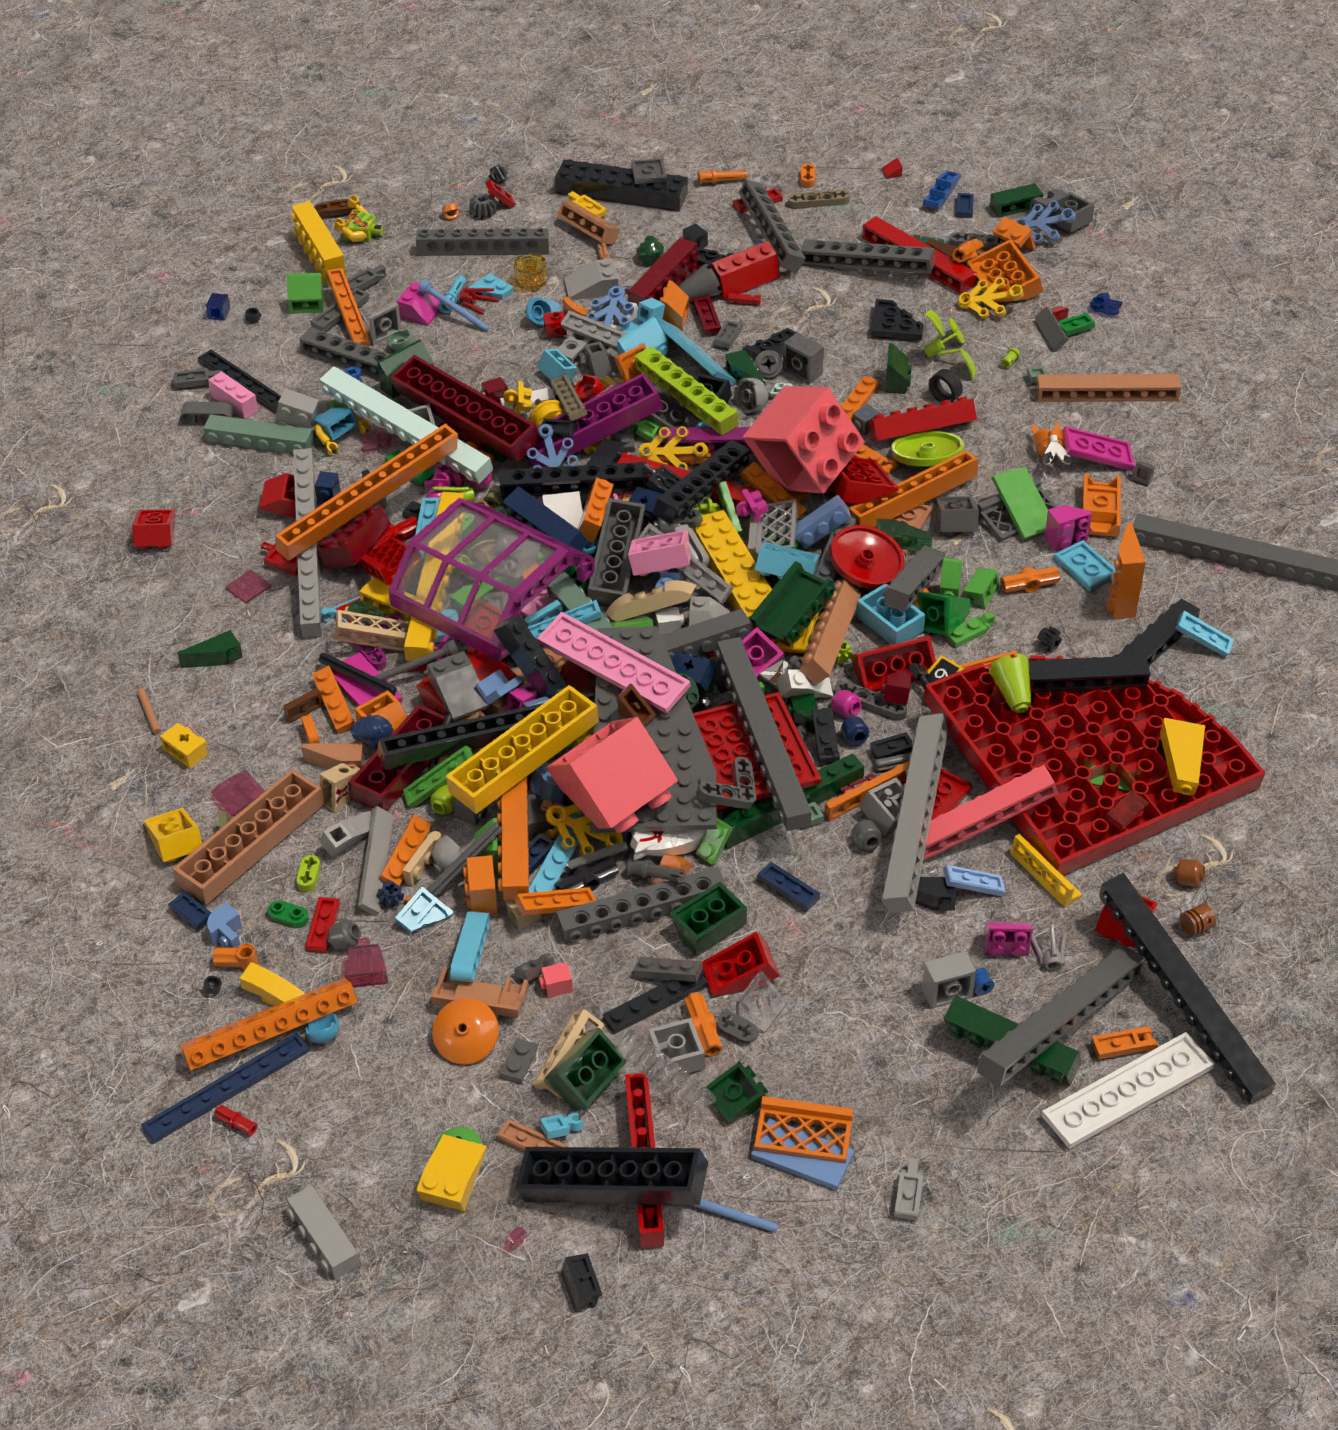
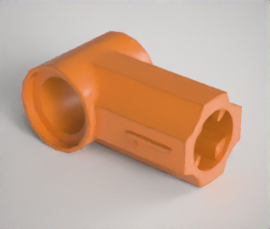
[213,943,259,971]

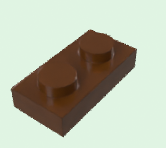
[283,688,323,723]

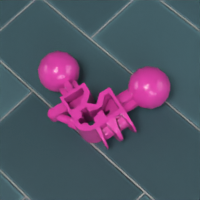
[424,464,492,498]

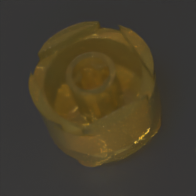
[514,253,548,292]

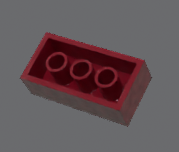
[317,505,391,569]

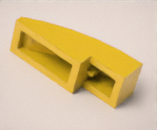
[240,962,305,1006]

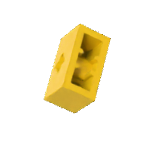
[160,723,208,769]

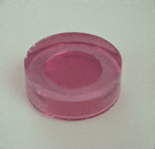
[505,1226,527,1250]

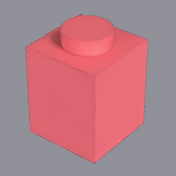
[539,962,573,998]

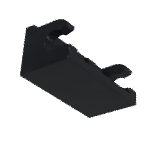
[561,1253,602,1313]

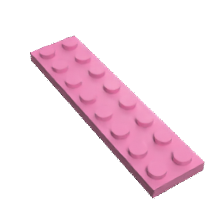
[537,612,691,714]

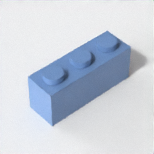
[796,495,851,549]

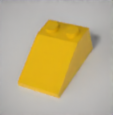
[143,807,202,862]
[416,1134,487,1212]

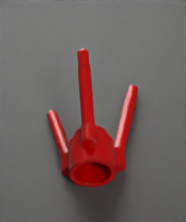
[459,287,499,315]

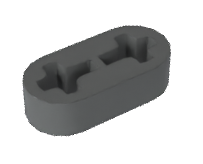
[718,1011,759,1042]

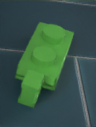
[944,612,996,648]

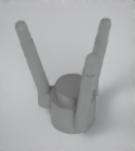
[1031,924,1066,971]

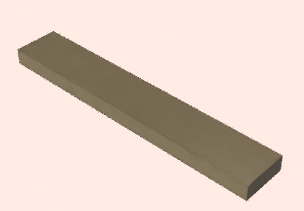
[550,374,587,421]

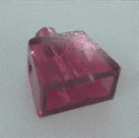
[345,938,388,988]

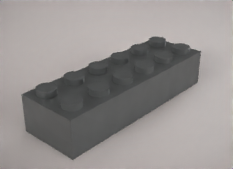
[587,498,645,606]

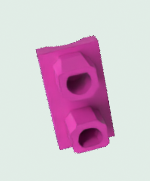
[736,489,769,523]

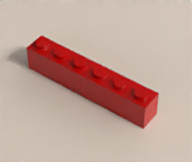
[868,396,977,441]

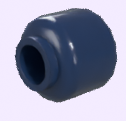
[840,716,870,746]

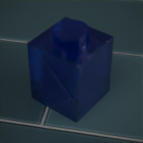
[206,293,230,321]

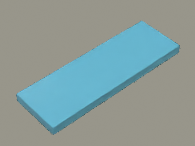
[656,317,737,386]

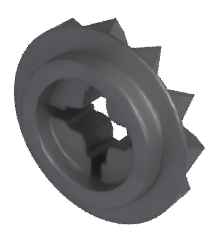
[755,350,783,378]

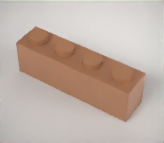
[557,201,620,244]

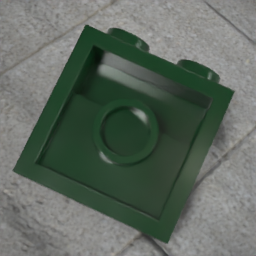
[704,1061,768,1124]

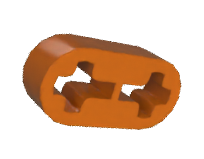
[801,163,815,188]
[301,714,320,744]

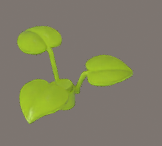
[924,310,976,380]

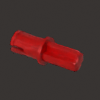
[214,1105,258,1136]

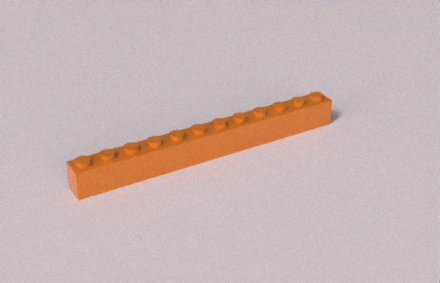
[275,424,458,561]

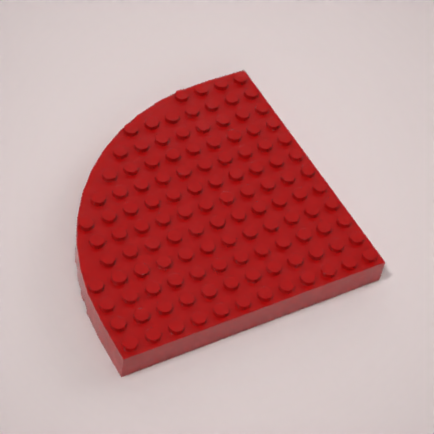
[923,655,1265,875]

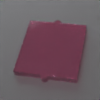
[226,570,271,604]

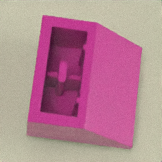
[1044,505,1092,551]
[984,921,1033,956]

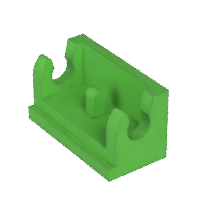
[963,567,1000,609]

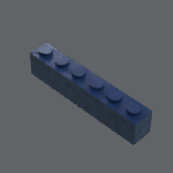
[503,486,589,551]

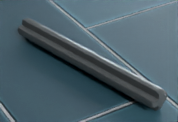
[426,822,503,897]

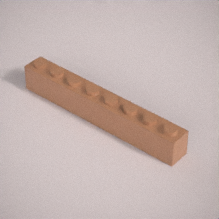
[1036,374,1181,402]
[799,579,862,685]

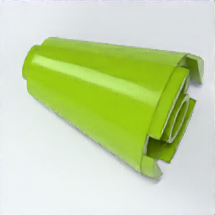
[988,654,1031,713]

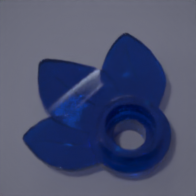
[1089,293,1123,315]

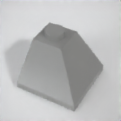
[368,303,401,346]
[689,596,730,626]

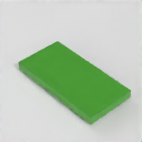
[992,466,1048,540]

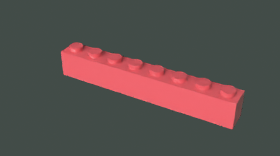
[893,765,1059,861]

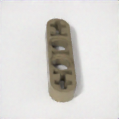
[788,190,850,209]

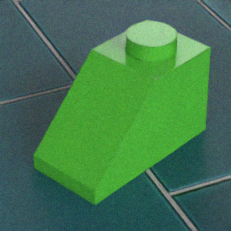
[939,558,963,596]

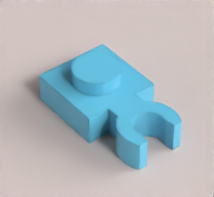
[540,1113,583,1139]

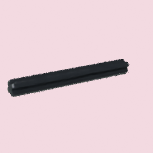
[318,653,397,696]

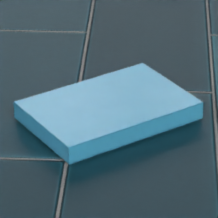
[1053,540,1115,592]

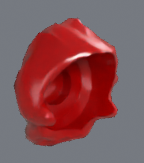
[574,374,604,403]

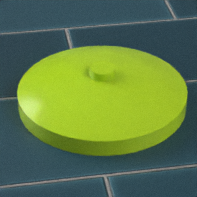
[892,431,964,466]

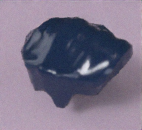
[351,715,394,749]

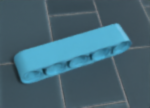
[450,911,490,982]

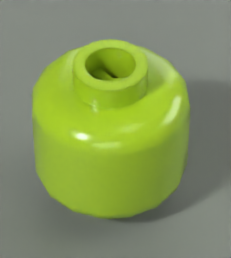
[431,785,457,815]

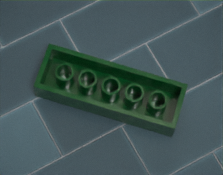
[944,995,1082,1086]

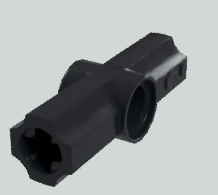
[555,857,619,891]

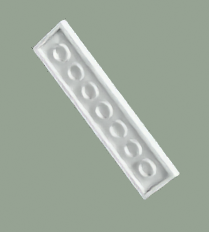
[1042,1032,1215,1149]

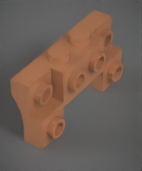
[431,967,529,1019]

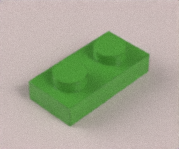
[696,818,733,865]

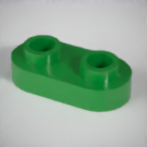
[268,901,309,929]

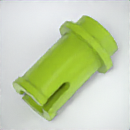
[1000,348,1020,369]

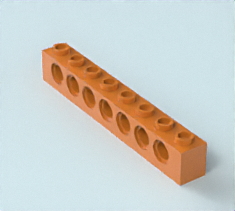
[179,978,358,1070]

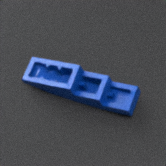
[923,170,961,210]

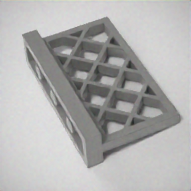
[748,499,798,563]

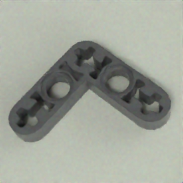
[696,757,756,809]

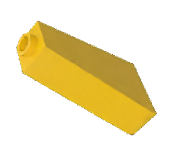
[1160,718,1205,796]

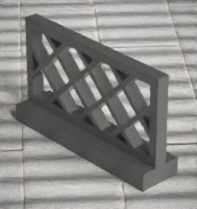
[977,477,1057,542]

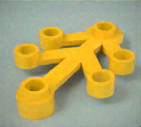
[958,277,1024,320]
[638,426,709,470]
[546,804,623,856]

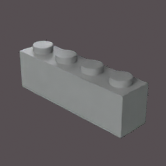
[286,1185,360,1280]

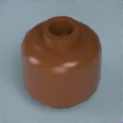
[1173,859,1205,887]

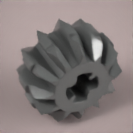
[469,193,496,219]

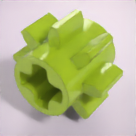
[835,640,853,664]

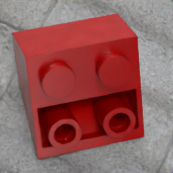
[259,473,296,518]

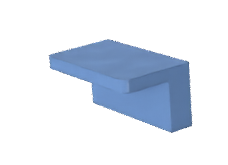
[475,669,523,705]

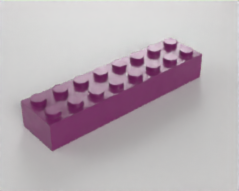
[525,373,663,468]

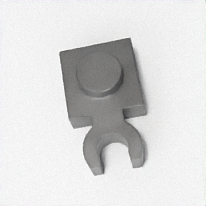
[514,954,555,981]

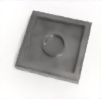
[631,158,667,184]

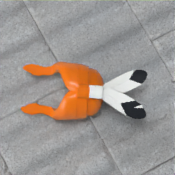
[1032,422,1071,465]

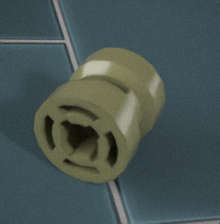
[483,485,505,509]

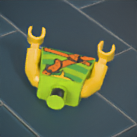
[334,195,384,242]

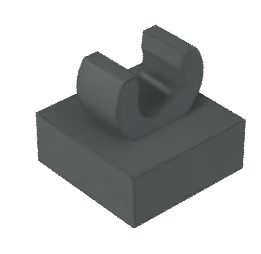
[1132,461,1155,485]

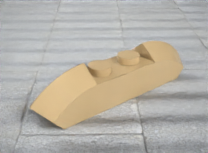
[606,580,696,622]

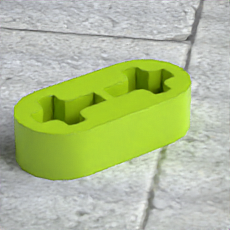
[297,855,321,892]

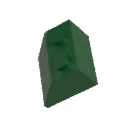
[885,343,912,394]

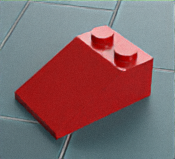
[132,509,176,549]
[1094,896,1158,948]
[702,931,780,997]

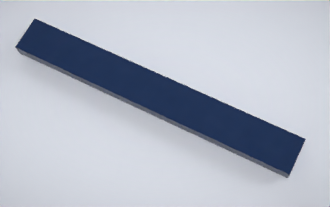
[141,1033,310,1144]

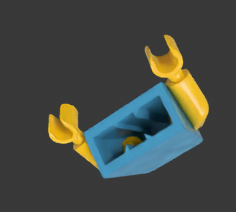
[314,407,370,456]

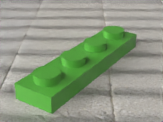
[403,745,473,808]

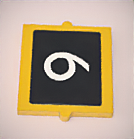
[927,655,964,683]

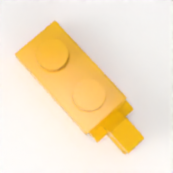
[568,191,607,217]

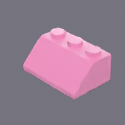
[628,529,691,576]

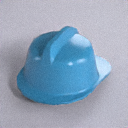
[524,297,563,325]

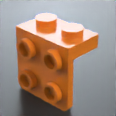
[993,217,1036,250]

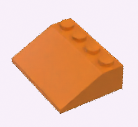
[966,239,1044,302]
[1107,522,1146,620]

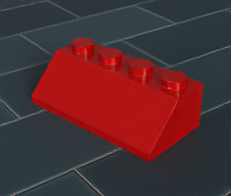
[710,241,781,300]
[850,636,936,691]

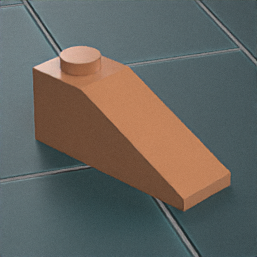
[301,743,364,769]

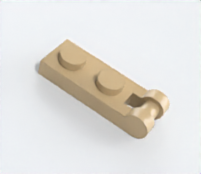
[402,831,441,886]

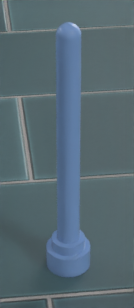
[418,279,489,331]
[676,1199,778,1232]

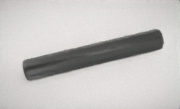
[875,745,954,771]

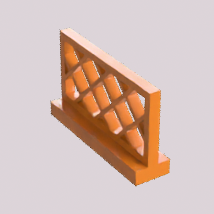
[754,1096,853,1163]

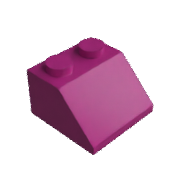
[396,282,444,326]
[742,627,784,679]

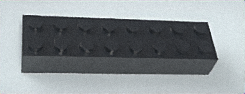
[555,159,688,212]
[515,1147,708,1205]

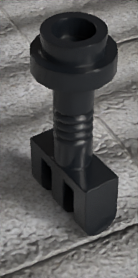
[909,663,929,691]

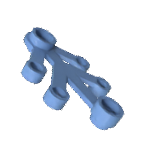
[1017,200,1076,244]
[586,286,634,328]
[527,424,579,468]

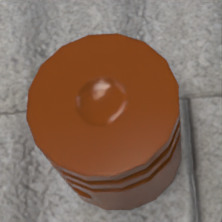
[1179,903,1216,937]

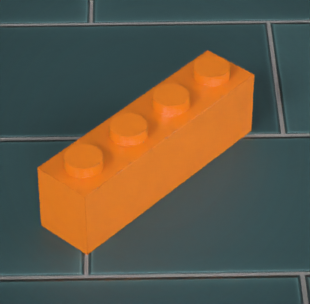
[578,477,613,543]

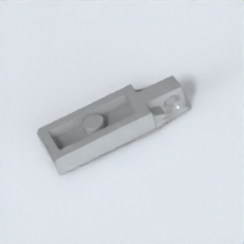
[894,1158,924,1221]

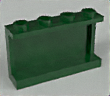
[749,561,836,647]

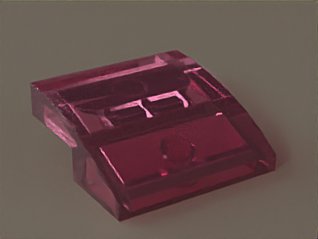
[211,770,265,817]

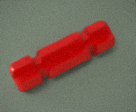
[728,293,761,305]

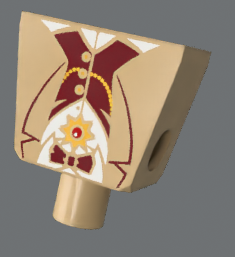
[320,763,360,813]

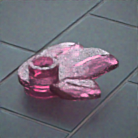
[360,428,392,452]

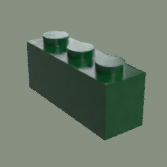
[989,183,1043,218]

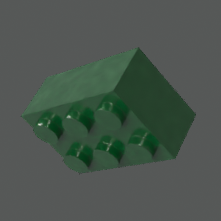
[545,1028,628,1111]

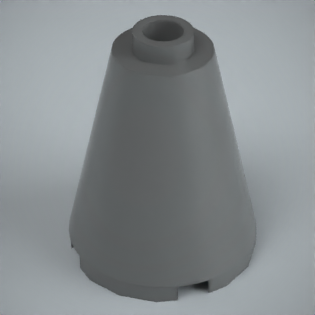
[678,264,721,303]

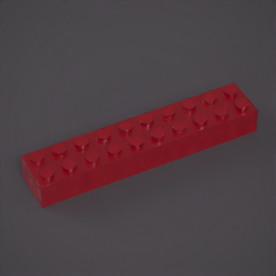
[390,355,541,462]

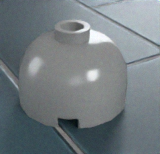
[734,378,768,414]
[432,835,464,875]

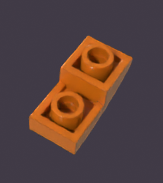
[563,297,589,317]

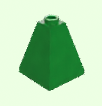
[918,592,971,636]

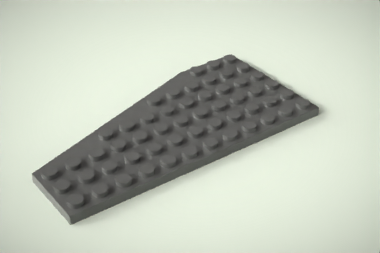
[590,626,717,833]

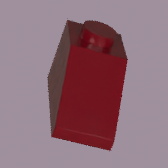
[880,668,911,705]

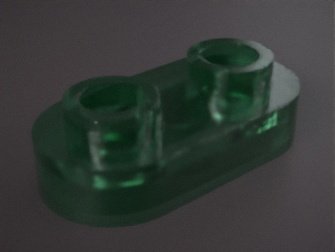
[348,601,381,625]

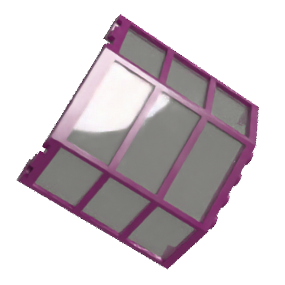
[388,498,595,661]

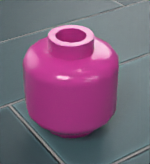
[831,690,861,718]

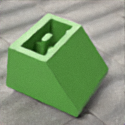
[287,273,324,314]

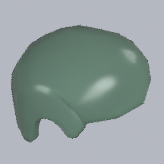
[388,329,414,352]

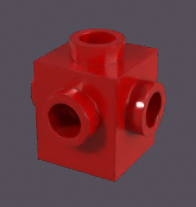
[543,311,567,338]

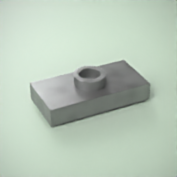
[714,320,742,349]

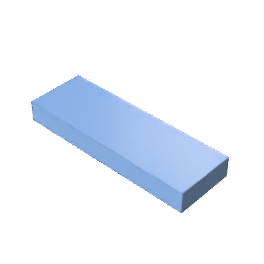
[943,865,1006,896]

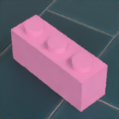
[208,372,258,419]

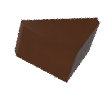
[616,683,656,726]

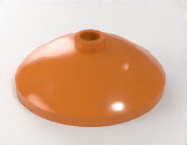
[432,998,499,1065]

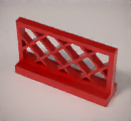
[357,536,423,586]

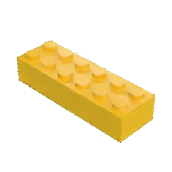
[290,201,346,287]

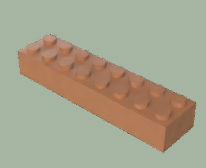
[173,769,324,905]

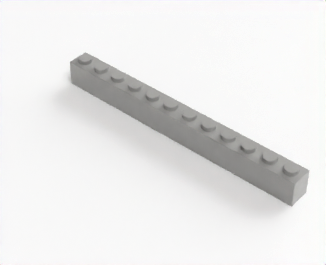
[293,448,322,638]
[881,713,948,913]

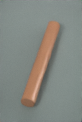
[137,689,161,734]

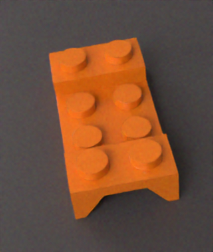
[1082,473,1121,537]

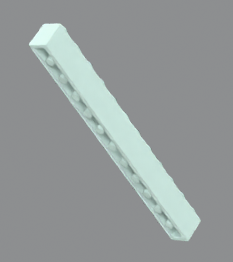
[319,366,493,484]

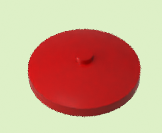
[829,525,905,589]

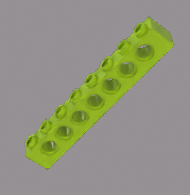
[634,346,739,435]

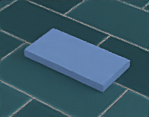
[751,1118,855,1191]

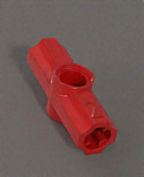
[369,516,418,550]

